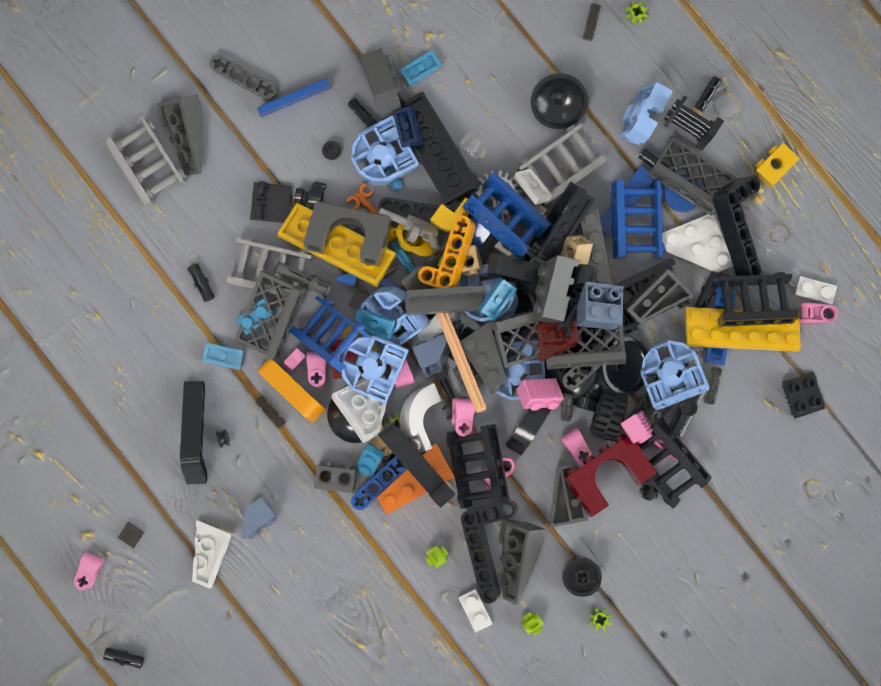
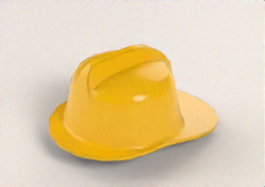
[396,224,436,257]

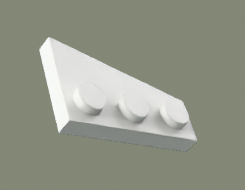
[192,520,233,588]

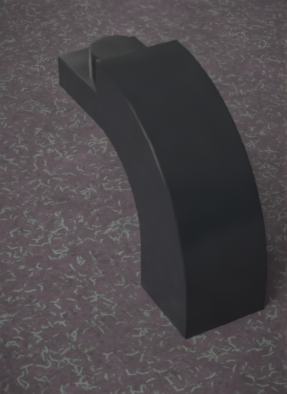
[505,407,552,456]

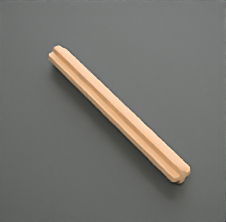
[436,313,486,413]

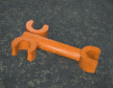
[346,183,393,225]

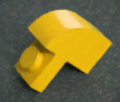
[430,198,469,232]

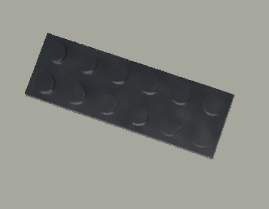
[401,91,480,206]

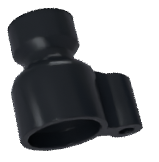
[294,181,326,208]

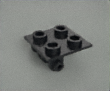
[250,181,292,223]
[782,372,825,419]

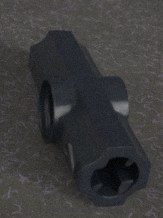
[669,379,705,437]

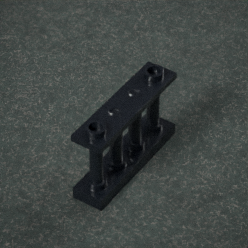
[664,95,724,150]
[529,181,595,261]
[615,257,693,334]
[712,272,799,327]
[638,418,712,509]
[447,424,510,509]

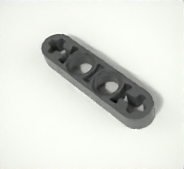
[210,55,277,100]
[562,332,620,390]

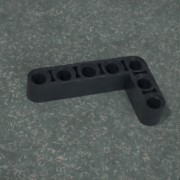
[378,173,477,227]
[713,176,761,276]
[487,254,594,295]
[180,381,207,485]
[378,422,455,508]
[461,500,518,604]

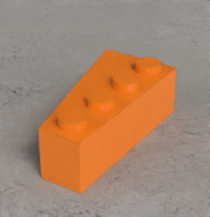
[377,443,454,514]

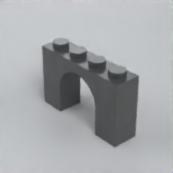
[303,201,391,267]
[576,209,612,285]

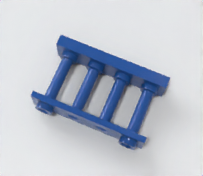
[462,172,551,259]
[611,180,665,259]
[289,295,370,373]

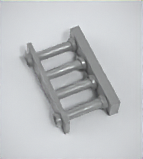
[104,117,186,207]
[518,124,608,207]
[226,236,313,302]

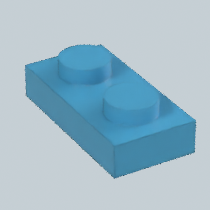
[400,50,442,87]
[478,277,517,321]
[235,298,277,335]
[355,308,395,339]
[202,343,244,370]
[355,444,385,478]

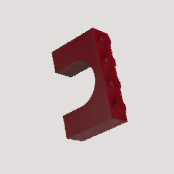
[564,434,657,517]

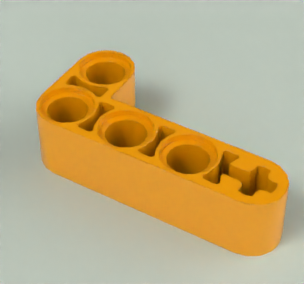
[418,215,476,288]
[257,358,326,424]

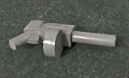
[378,208,440,251]

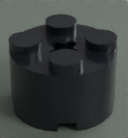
[561,556,602,597]

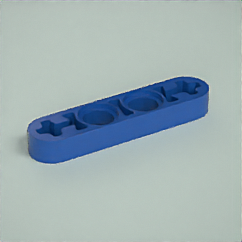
[351,456,407,510]

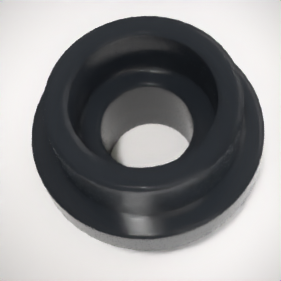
[322,141,341,160]
[639,485,658,501]

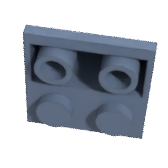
[577,282,623,330]
[412,333,451,378]
[241,496,278,539]

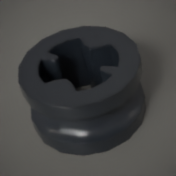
[216,429,230,448]

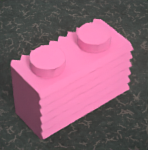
[517,378,564,410]
[621,410,653,444]

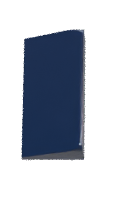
[393,106,423,148]

